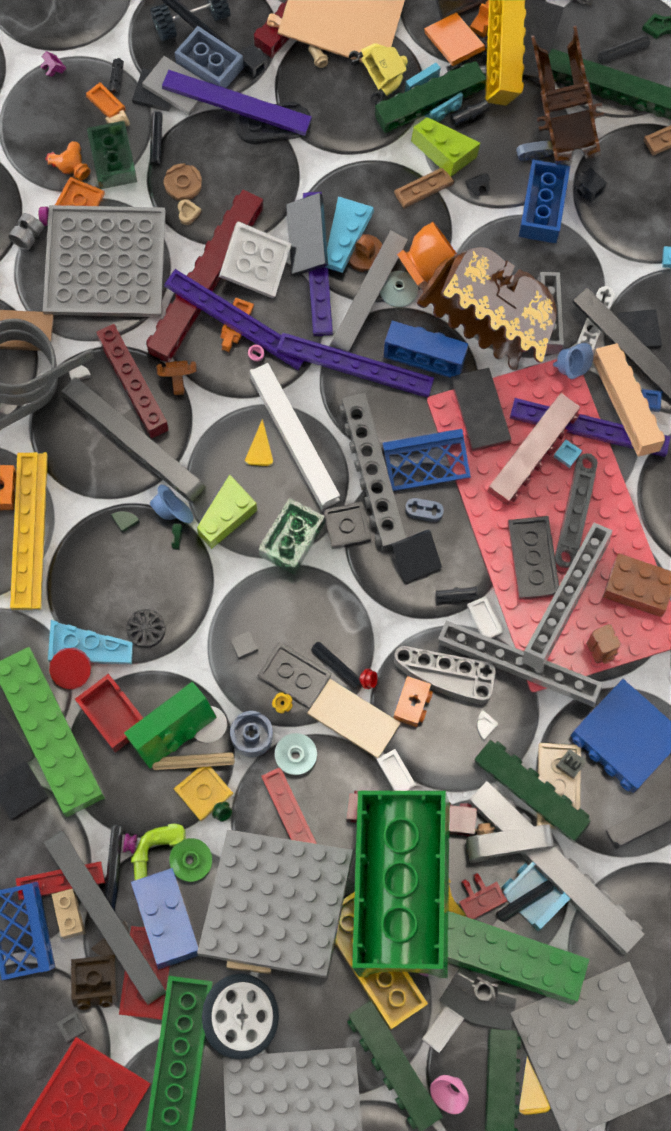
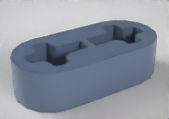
[516,141,553,161]
[405,498,444,522]

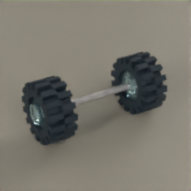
[150,0,231,41]

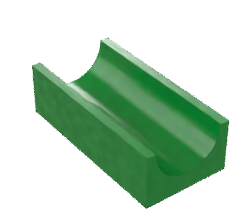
[352,791,450,978]

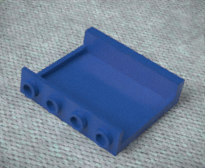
[570,679,671,793]

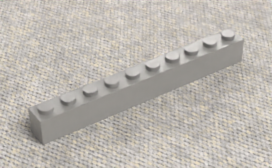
[468,781,644,955]

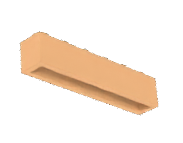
[593,343,665,457]

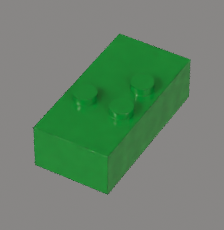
[124,682,217,769]

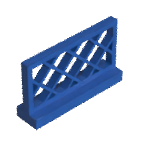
[383,429,471,491]
[0,882,56,980]

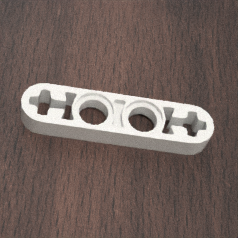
[577,286,615,350]

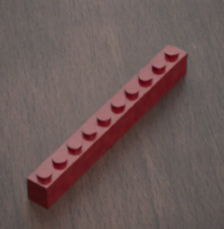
[146,189,264,362]

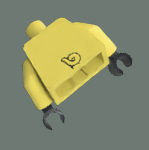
[349,43,408,105]

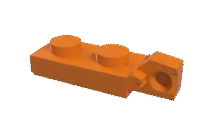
[221,298,254,352]

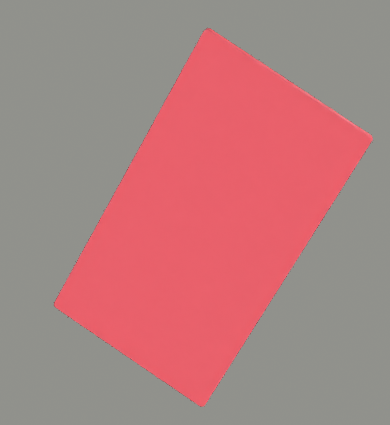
[427,359,671,692]

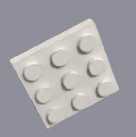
[219,222,291,298]

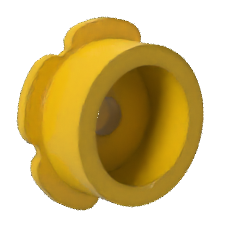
[272,693,292,713]

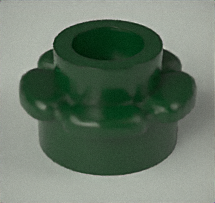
[212,801,232,822]

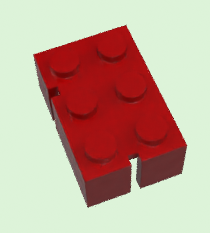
[75,673,143,753]

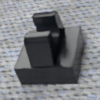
[465,173,491,196]

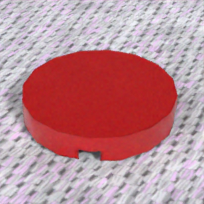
[49,648,92,689]

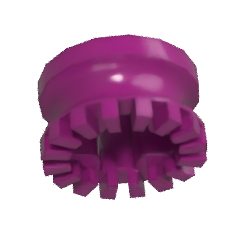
[123,833,137,854]

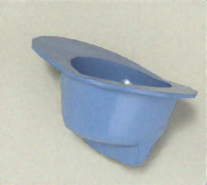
[553,343,593,379]
[150,484,194,523]

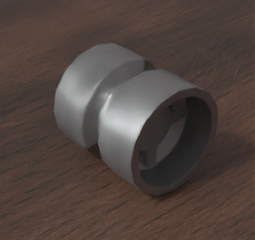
[8,213,44,250]

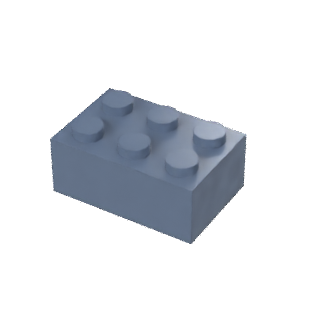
[175,26,243,88]

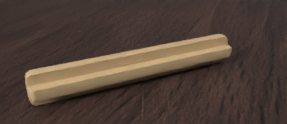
[152,752,235,770]

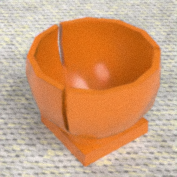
[397,222,457,291]

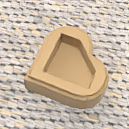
[178,199,202,225]

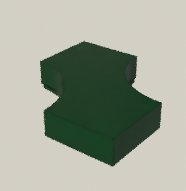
[642,13,671,40]

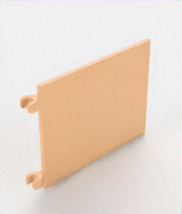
[267,0,405,63]

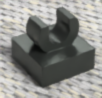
[556,749,586,779]

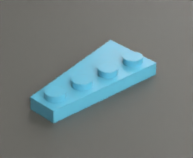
[325,196,374,273]
[48,620,133,665]

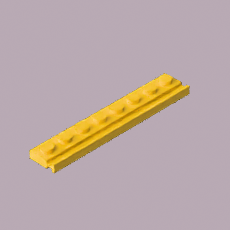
[10,452,48,610]

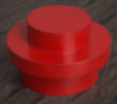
[360,669,378,690]

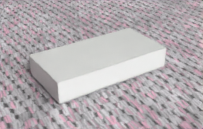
[467,596,503,639]
[377,749,416,791]
[422,1006,465,1053]

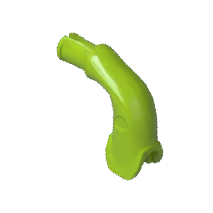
[131,824,186,880]

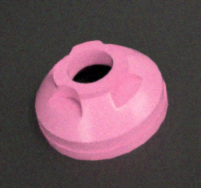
[430,1075,469,1114]

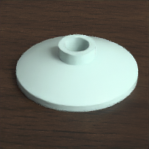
[380,271,418,307]
[275,733,317,775]

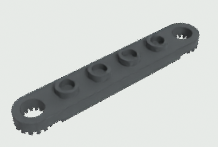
[555,453,598,568]

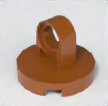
[348,234,382,272]
[156,360,197,395]

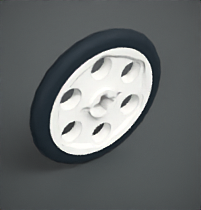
[202,973,279,1060]

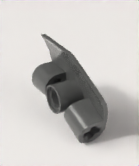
[439,967,518,1030]

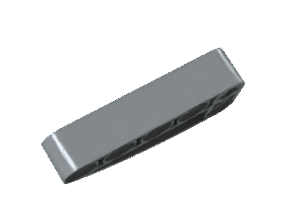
[394,646,496,705]

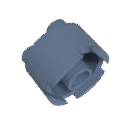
[230,711,273,757]

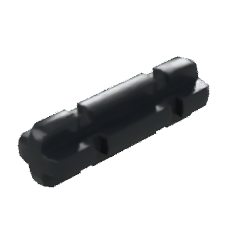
[108,58,124,94]

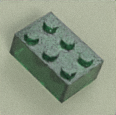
[87,121,137,189]
[258,498,325,575]

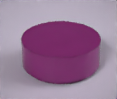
[38,206,49,226]

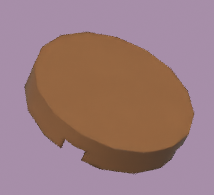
[164,164,202,200]

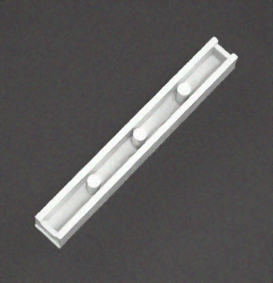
[250,363,340,511]

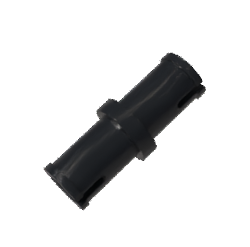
[451,99,490,126]
[436,586,478,603]

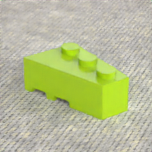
[411,117,480,176]
[197,475,257,549]

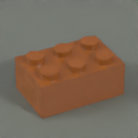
[603,553,671,617]

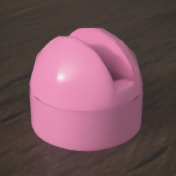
[248,345,265,361]

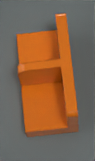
[470,0,489,38]

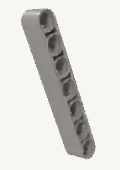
[330,230,408,352]

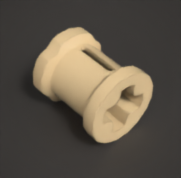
[105,110,130,134]

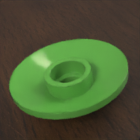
[169,838,212,882]

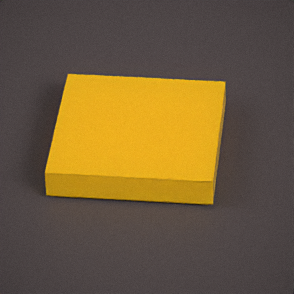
[174,766,233,821]

